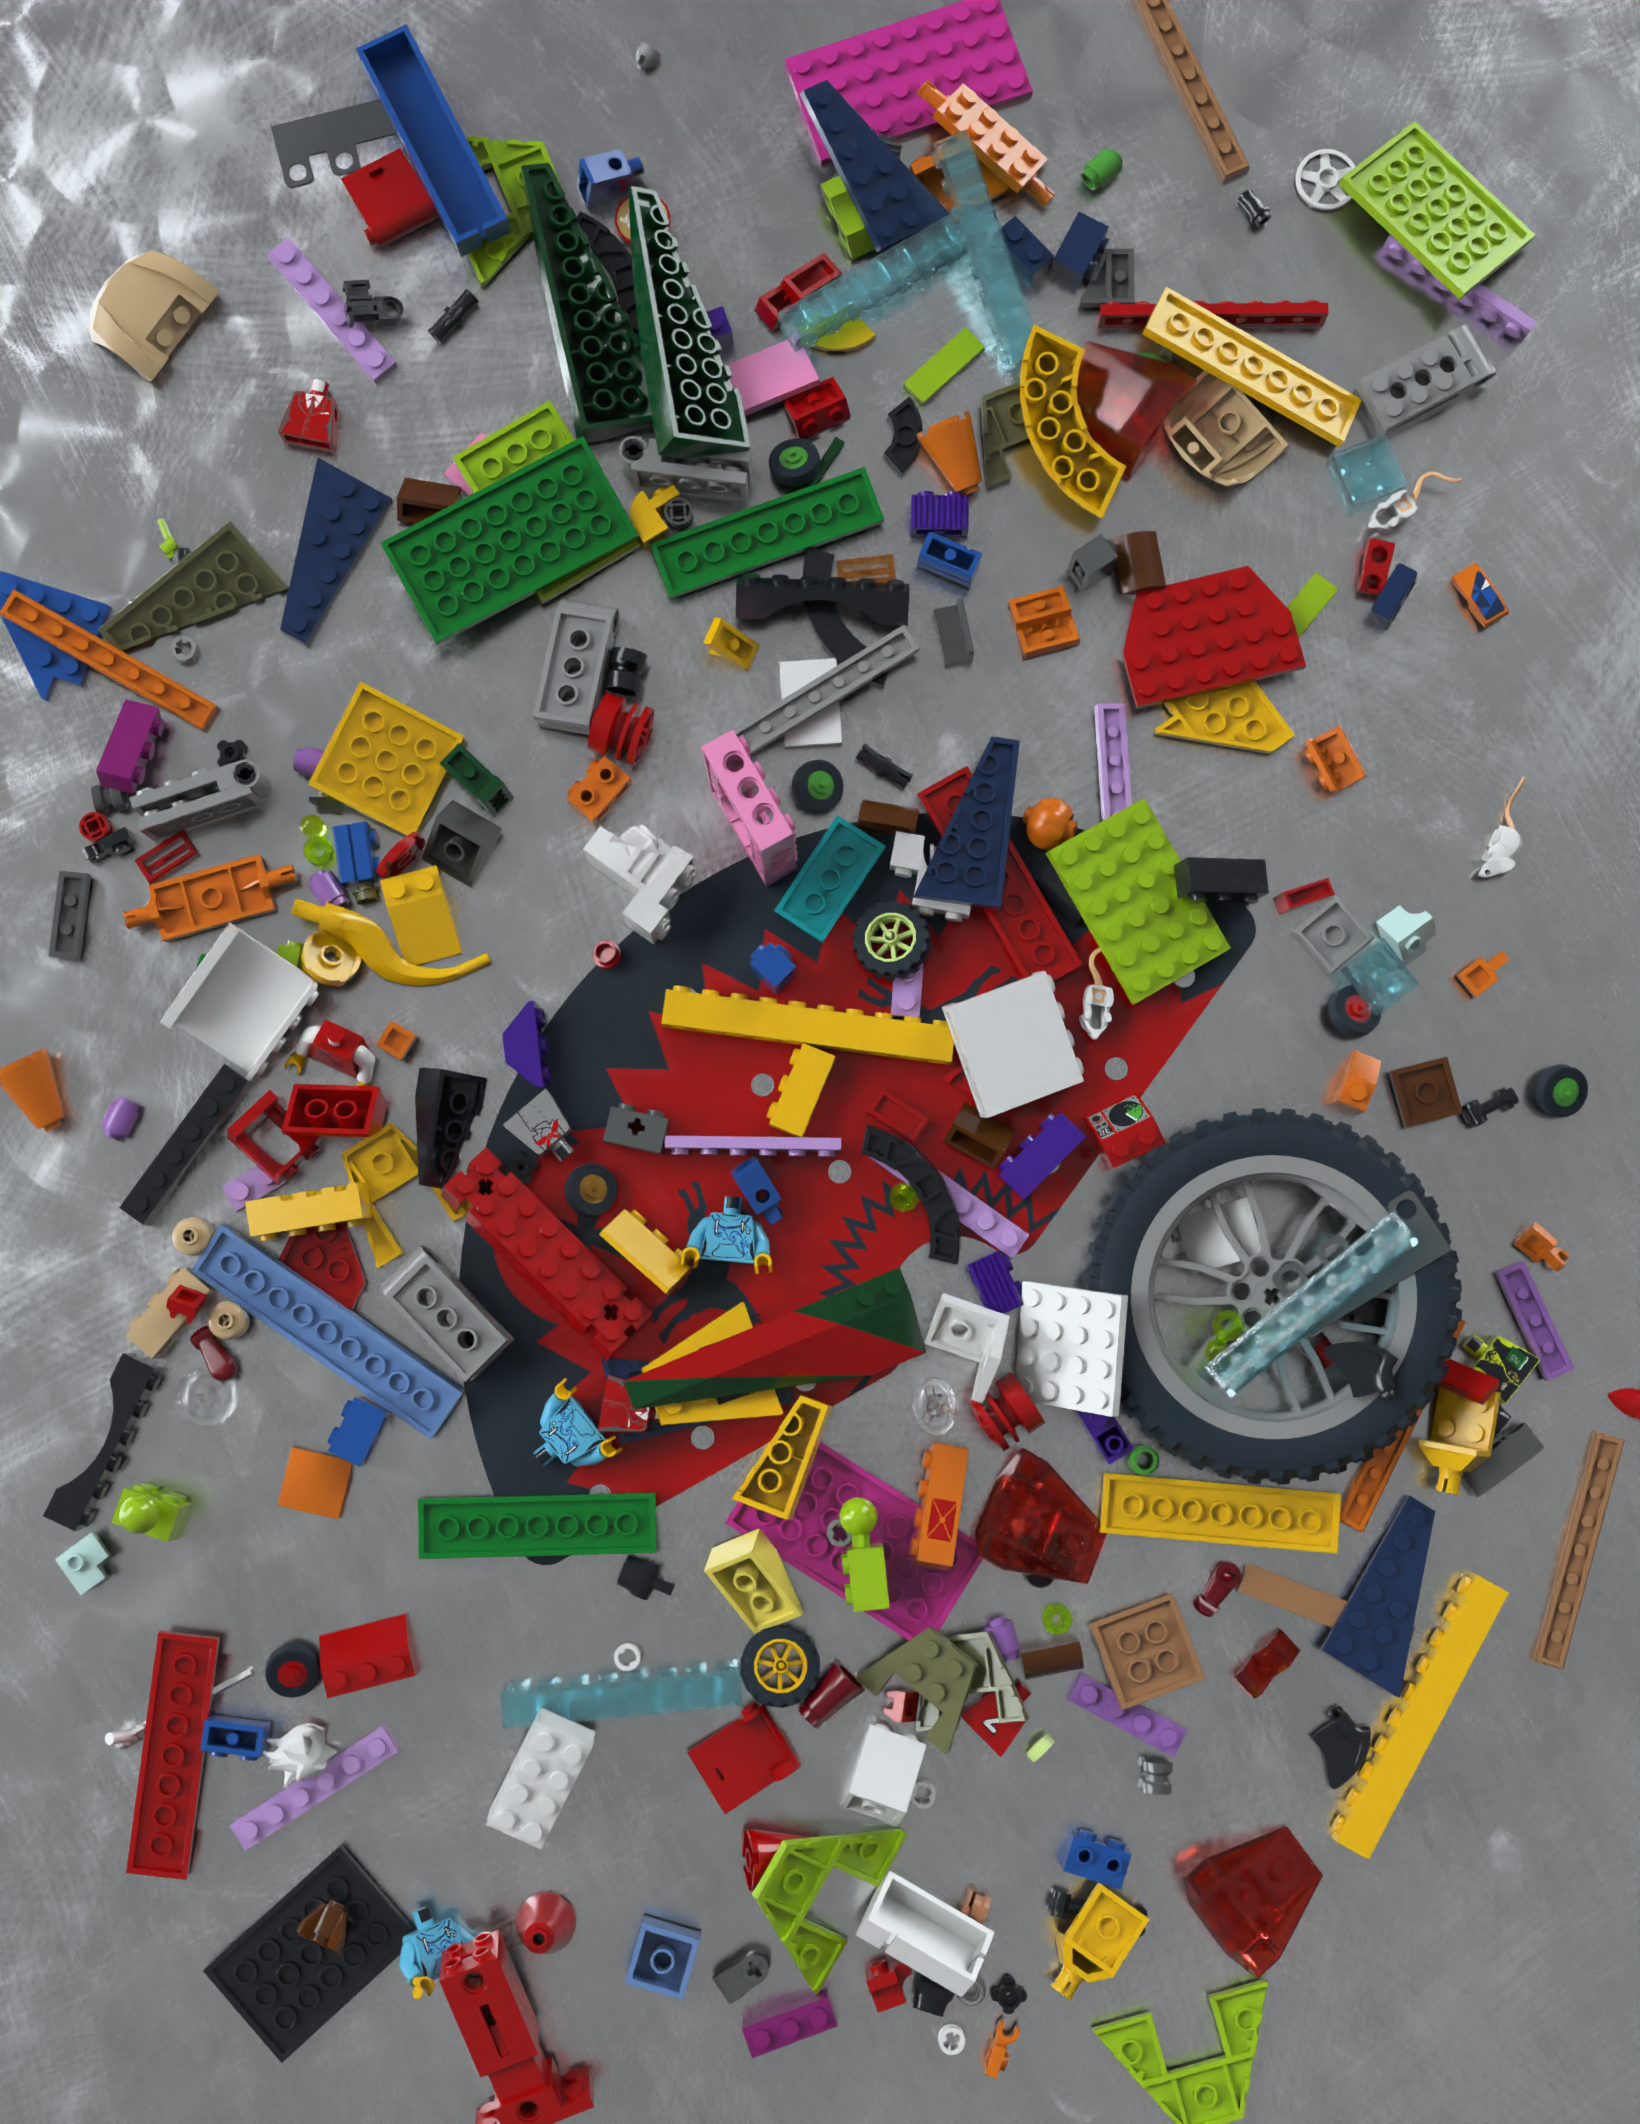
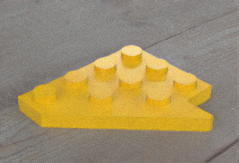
[1154,681,1295,754]

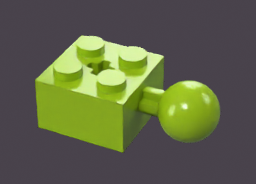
[111,1482,194,1542]
[839,1497,890,1612]

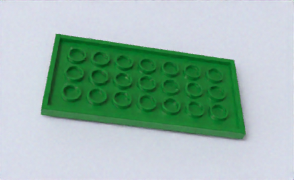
[380,436,639,646]

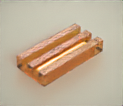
[836,554,896,583]

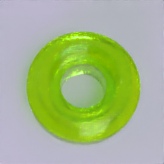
[890,1183,919,1212]
[1042,1604,1072,1635]

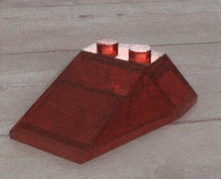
[975,1448,1107,1584]
[1183,1826,1323,1979]

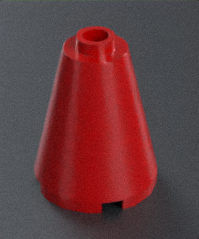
[742,1828,810,1891]
[516,1892,576,1954]

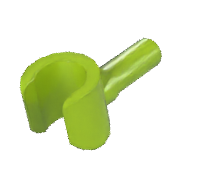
[157,518,180,559]

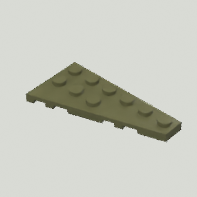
[98,520,288,651]

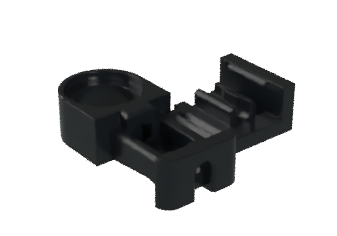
[342,280,404,328]

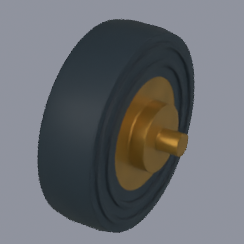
[564,1163,618,1217]

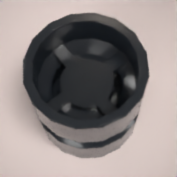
[603,647,647,697]

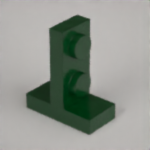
[439,743,514,818]

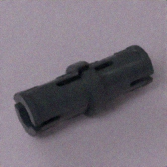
[427,289,479,343]
[855,743,914,790]

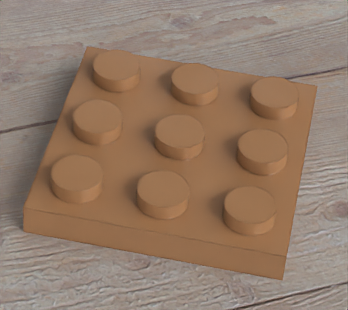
[1089,1593,1205,1710]

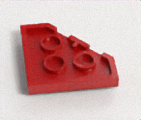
[278,1222,366,1309]

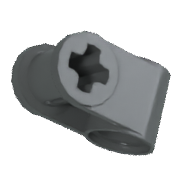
[712,1948,771,2004]

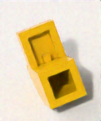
[630,485,680,551]

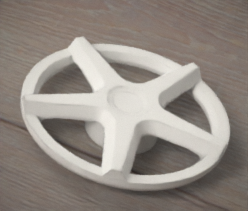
[1295,149,1355,210]

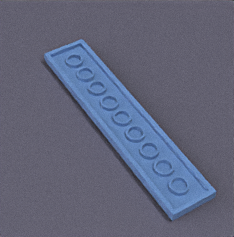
[190,1222,465,1440]

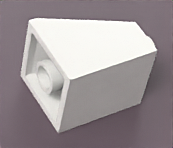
[1171,1197,1260,1275]
[840,1724,927,1827]

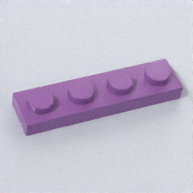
[1495,1261,1574,1381]
[1067,1672,1188,1757]

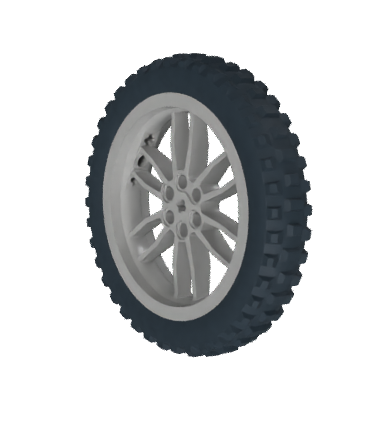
[1083,1108,1462,1485]

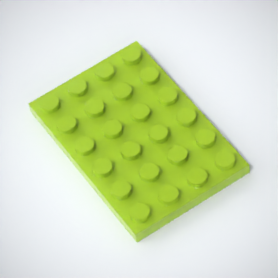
[1338,121,1535,300]
[452,400,640,605]
[1046,798,1231,1005]

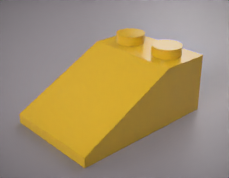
[380,865,463,966]

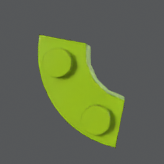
[820,176,875,259]

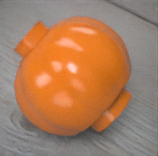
[1022,797,1078,850]

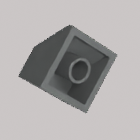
[421,800,502,887]

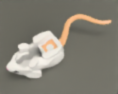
[1368,471,1462,534]
[1478,777,1526,877]
[1079,948,1114,1040]

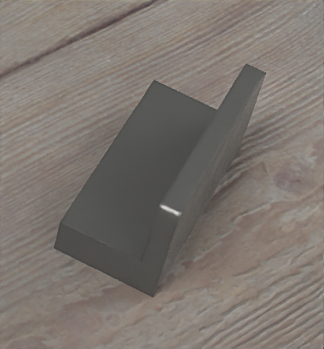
[933,598,974,667]

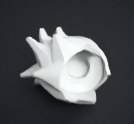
[262,1723,337,1788]

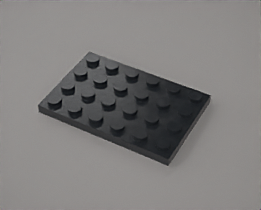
[203,1844,415,2063]

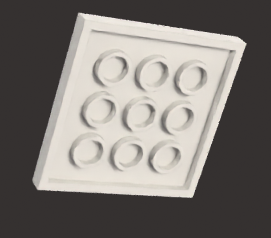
[1015,1281,1128,1417]

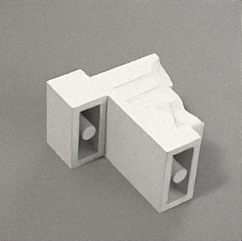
[583,825,696,945]

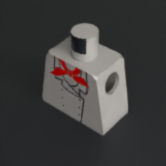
[503,1088,574,1162]

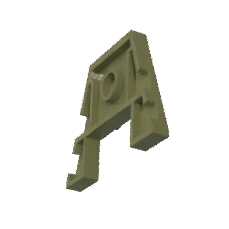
[981,381,1029,488]
[855,1625,978,1755]
[916,1631,1029,1732]

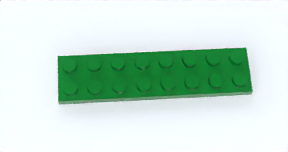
[650,467,884,599]
[418,1492,657,1559]

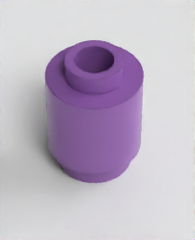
[293,747,325,777]
[308,869,350,908]
[100,1096,140,1141]
[984,1616,1020,1662]

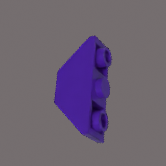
[502,1001,552,1091]
[1074,1410,1134,1465]

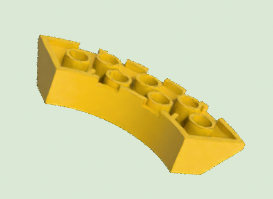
[1020,324,1126,519]

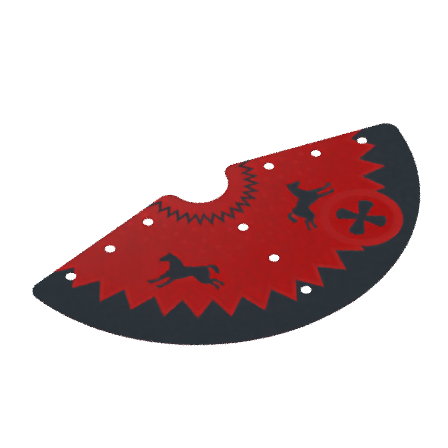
[459,813,1256,1565]

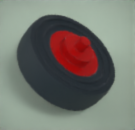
[1329,985,1381,1038]
[265,1644,320,1698]

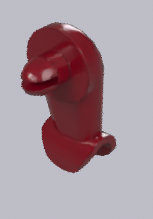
[190,1326,237,1382]
[1193,1562,1241,1617]

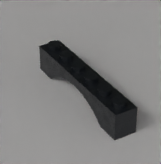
[735,573,910,626]
[119,1064,255,1226]
[43,1353,161,1531]

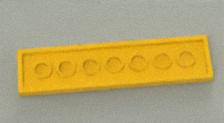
[1142,287,1362,447]
[1099,1472,1341,1554]

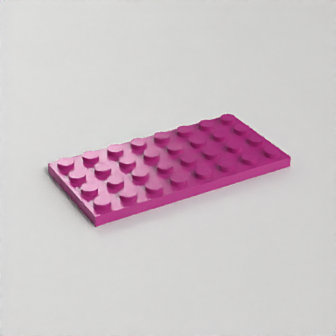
[785,0,1033,165]
[725,1442,989,1640]

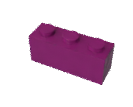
[96,699,165,794]
[742,1988,838,2058]

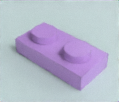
[891,963,924,1018]
[221,1157,289,1212]

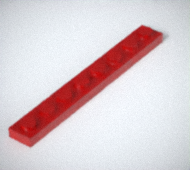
[1098,300,1329,327]

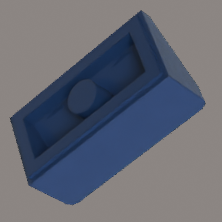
[1371,563,1418,629]

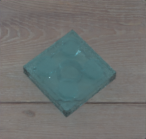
[1331,434,1407,509]
[1341,938,1419,1016]

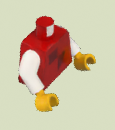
[285,1020,375,1086]

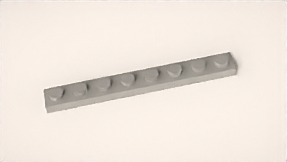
[734,625,920,755]

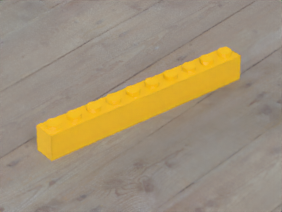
[661,986,954,1065]
[1331,1572,1509,1860]

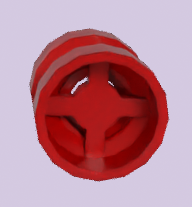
[79,812,115,844]

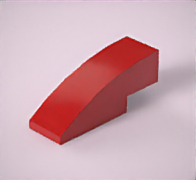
[754,253,842,331]

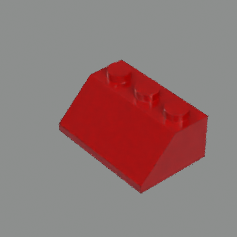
[281,1084,387,1138]
[319,1613,420,1699]

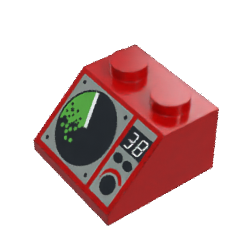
[1083,1092,1166,1170]

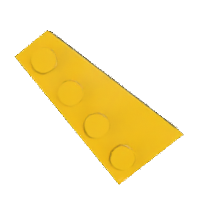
[245,1182,372,1241]
[732,1396,833,1520]

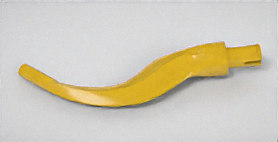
[291,898,492,986]

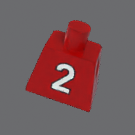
[960,1681,1032,1757]

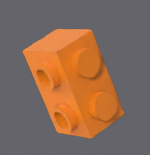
[567,756,633,826]

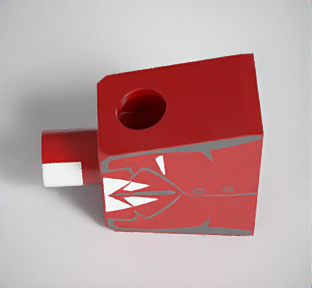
[278,379,339,452]
[598,1375,659,1433]

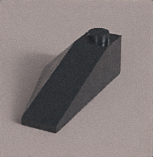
[415,1068,487,1189]

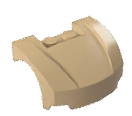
[89,250,219,381]
[1161,370,1290,488]

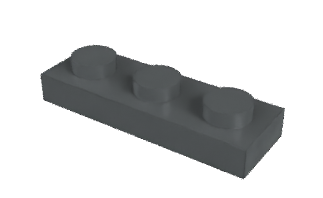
[48,871,91,961]

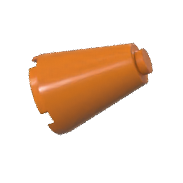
[916,411,982,496]
[0,1047,64,1132]

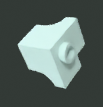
[1376,905,1437,967]
[55,1531,112,1596]

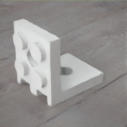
[924,1293,1010,1403]

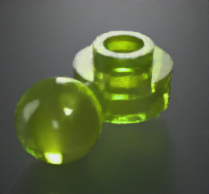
[300,814,334,867]
[1204,1310,1243,1364]

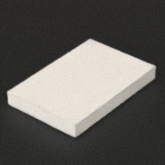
[779,658,842,748]

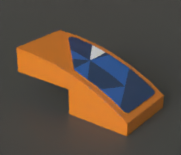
[1452,562,1509,628]

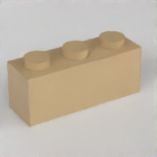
[125,1267,216,1359]

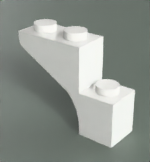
[889,831,971,922]

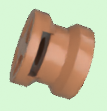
[959,1887,992,1924]

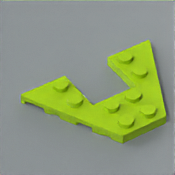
[466,136,564,288]
[752,1828,908,1994]
[1092,1979,1269,2124]

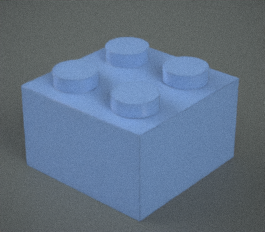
[625,1915,702,2000]

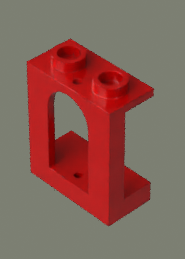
[227,1090,321,1185]

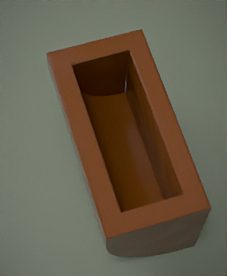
[397,477,461,524]
[1112,531,1166,595]
[858,799,920,836]
[943,1103,1016,1170]
[1019,1638,1084,1680]

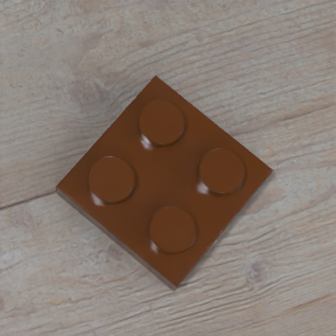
[1389,1057,1463,1128]

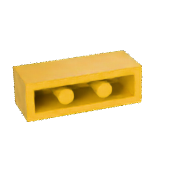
[766,1043,836,1137]

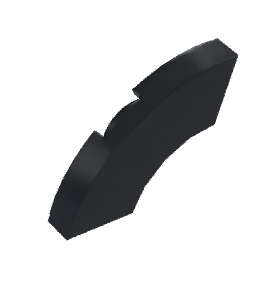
[884,396,923,476]

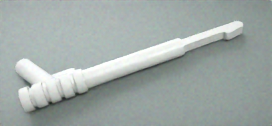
[105,1669,253,1750]

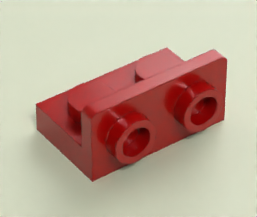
[782,377,851,439]

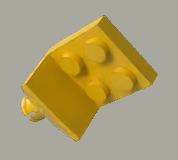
[1418,1387,1501,1495]
[1051,1883,1150,2001]

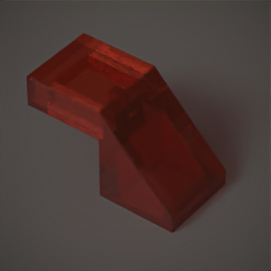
[1234,1629,1301,1699]

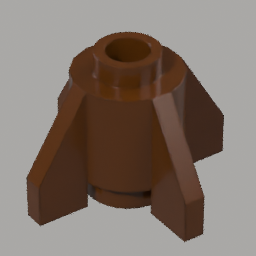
[296,1899,349,1955]

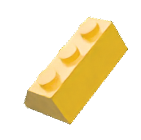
[599,1209,692,1295]

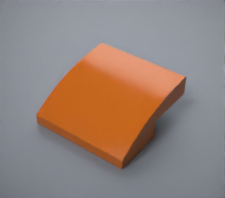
[1008,585,1080,659]
[277,1446,352,1519]

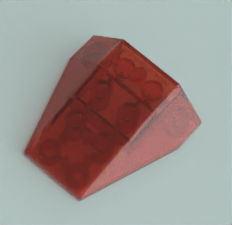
[1077,341,1197,477]

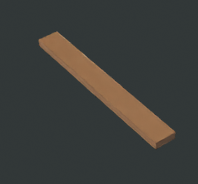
[1135,0,1250,182]
[1532,1431,1625,1670]

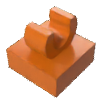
[376,1020,417,1061]

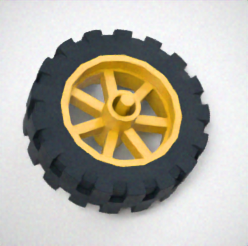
[740,1625,820,1708]

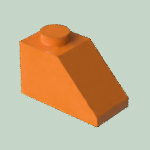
[1332,1050,1381,1115]

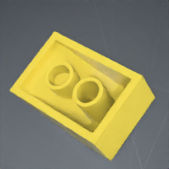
[704,1528,803,1634]

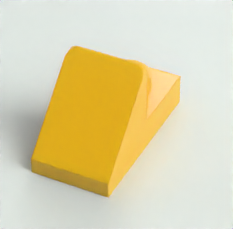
[703,617,759,670]

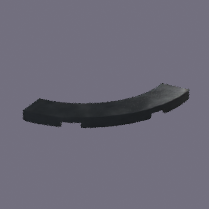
[577,211,640,339]
[803,548,889,688]
[861,1124,961,1265]

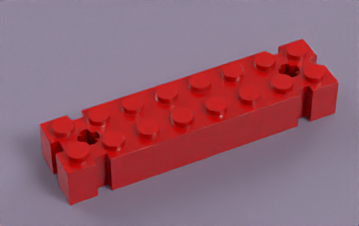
[441,1147,653,1361]

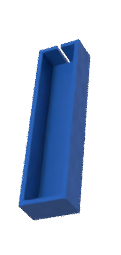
[356,24,511,257]

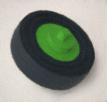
[769,438,820,487]
[792,760,844,812]
[1536,1064,1588,1117]

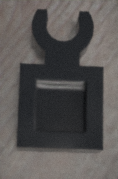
[82,827,137,863]

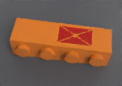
[909,1442,969,1571]

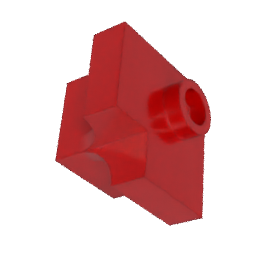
[865,1959,913,2013]

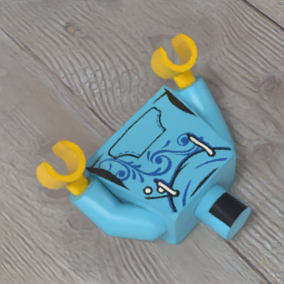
[681,1196,773,1274]
[534,1378,622,1467]
[399,1906,475,1999]

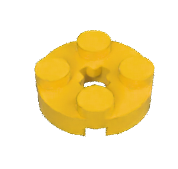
[301,931,361,987]

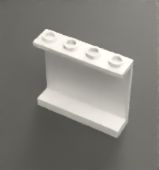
[160,922,319,1081]
[942,971,1084,1118]

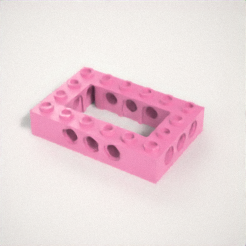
[701,730,798,887]

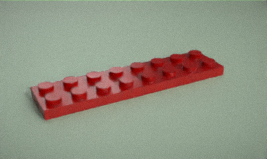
[917,766,1083,982]
[126,1630,220,1880]

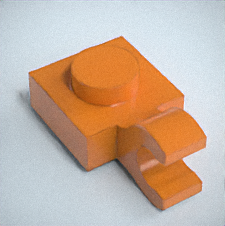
[1456,951,1510,998]
[1514,1222,1570,1272]
[983,2019,1020,2079]

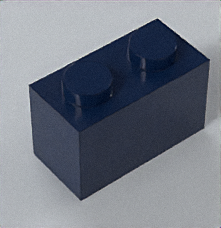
[1051,212,1110,286]
[992,216,1054,287]

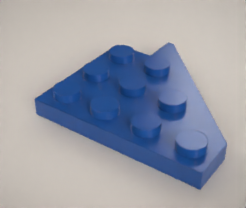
[0,571,112,702]

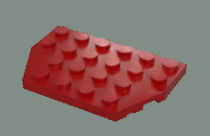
[1122,566,1306,709]

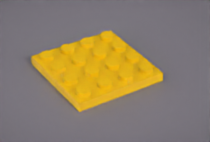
[307,681,464,836]

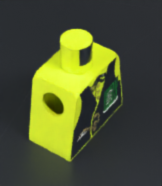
[1463,1333,1540,1404]

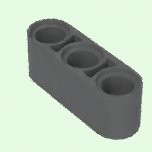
[1462,1422,1544,1497]

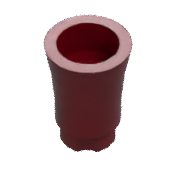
[798,1661,865,1729]

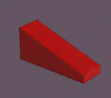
[1273,878,1335,915]

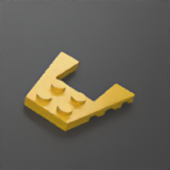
[341,1123,468,1268]
[641,1302,783,1426]

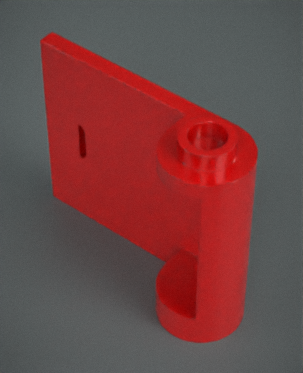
[341,148,439,248]
[687,1701,801,1814]

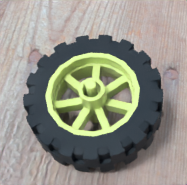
[852,900,932,981]

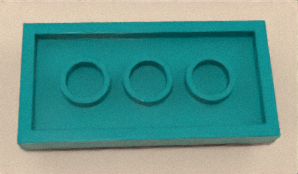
[774,815,886,944]

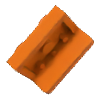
[1305,725,1368,793]

